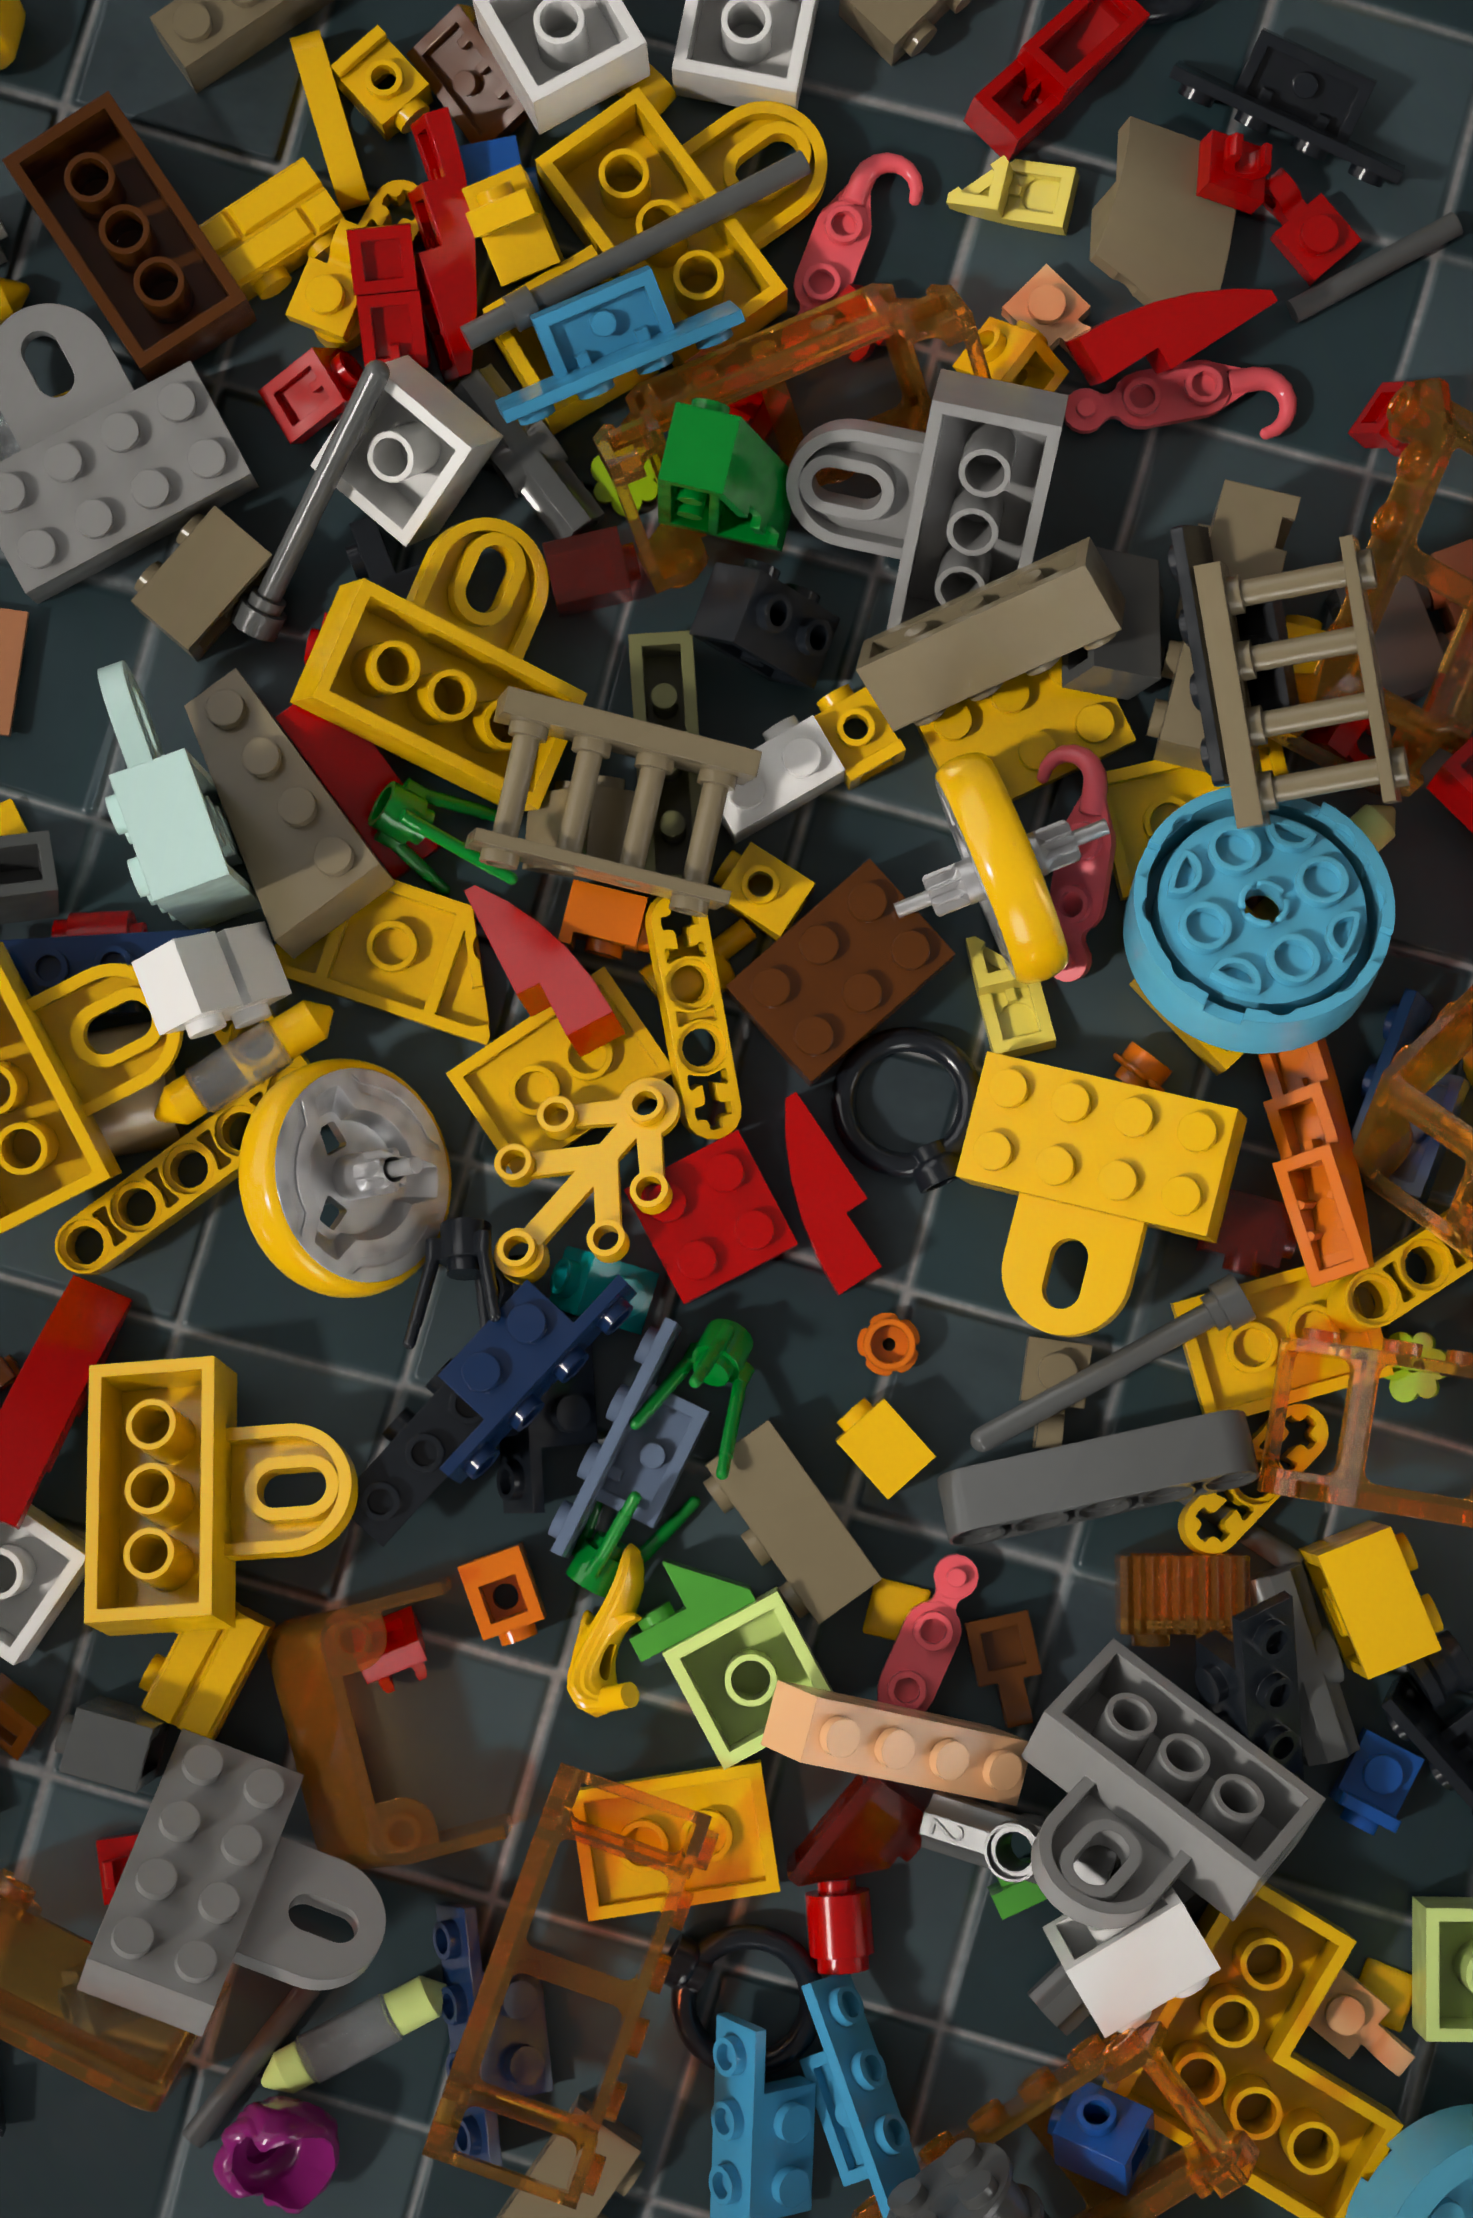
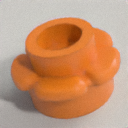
[1113,1041,1173,1092]
[857,1313,920,1376]

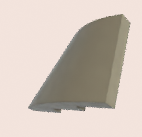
[1090,116,1236,305]

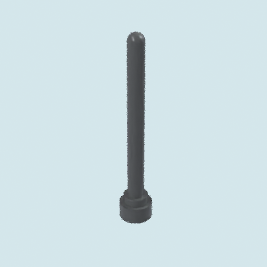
[230,360,390,642]
[970,1273,1256,1452]

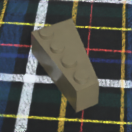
[1146,479,1301,772]
[184,668,396,959]

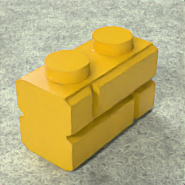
[199,157,346,301]
[139,1602,276,1740]

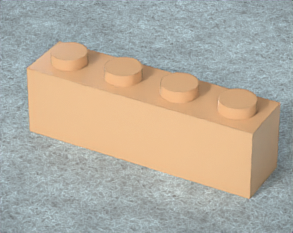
[761,1680,1029,1806]

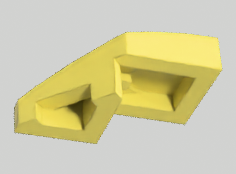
[946,155,1080,236]
[966,936,1056,1057]

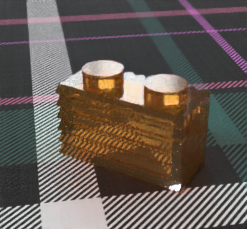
[1115,1553,1251,1647]

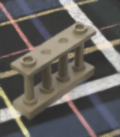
[1193,535,1411,830]
[465,686,762,917]

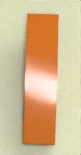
[1258,1037,1374,1287]

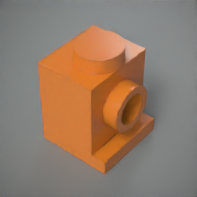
[558,879,650,960]
[457,1542,547,1647]

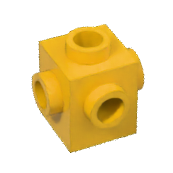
[952,316,1069,392]

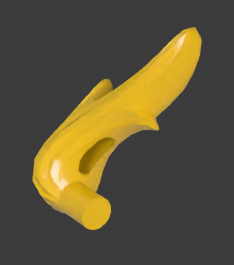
[567,1543,645,1717]

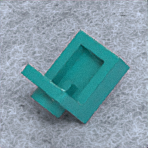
[549,1246,659,1335]

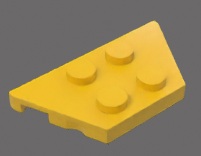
[274,879,492,1046]

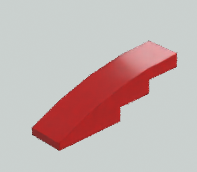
[408,106,477,384]
[0,1275,133,1530]

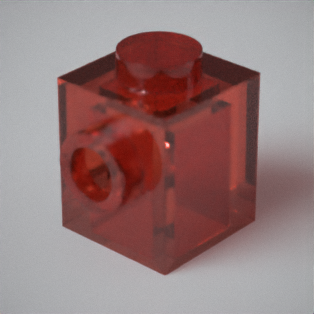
[542,526,642,617]
[1196,1189,1297,1278]

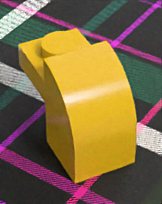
[462,164,564,287]

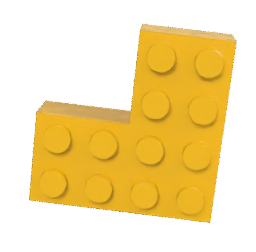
[1102,1882,1404,2218]

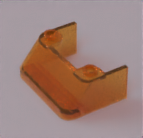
[267,1576,513,1870]
[0,1868,231,2112]

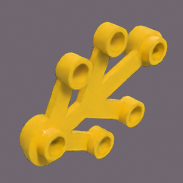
[494,1077,681,1285]

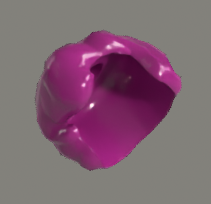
[213,2096,340,2214]

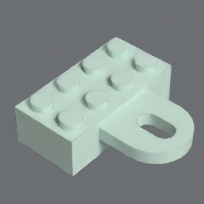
[97,660,262,929]

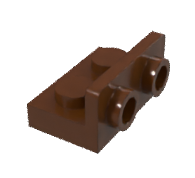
[406,4,529,144]

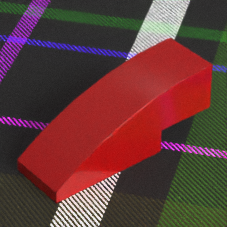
[963,0,1150,162]
[1064,289,1278,386]
[275,704,442,880]
[464,885,626,1058]
[785,1092,882,1296]

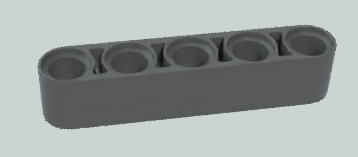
[937,1410,1260,1546]

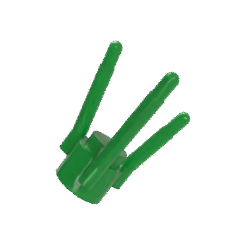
[368,778,518,896]
[629,1319,755,1480]
[565,1491,701,1598]

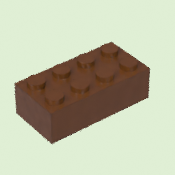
[2,91,257,383]

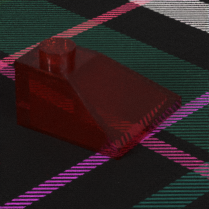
[787,1774,926,1887]

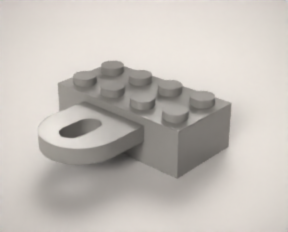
[0,303,259,604]
[786,369,1069,630]
[1021,1638,1326,1929]
[76,1728,386,2037]

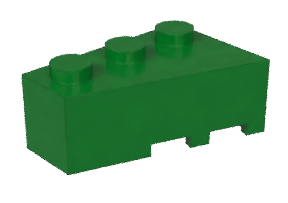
[658,398,792,552]

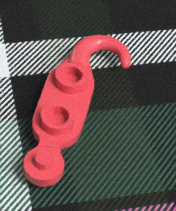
[780,152,924,362]
[1064,360,1297,440]
[1037,744,1116,982]
[877,1553,979,1711]

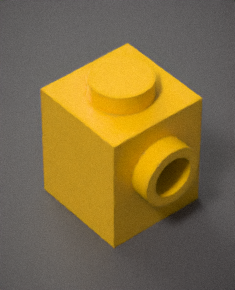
[713,842,815,941]

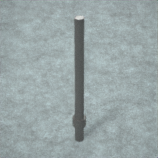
[460,150,811,350]

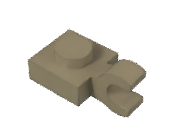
[1019,1336,1093,1450]

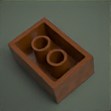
[725,858,955,1087]

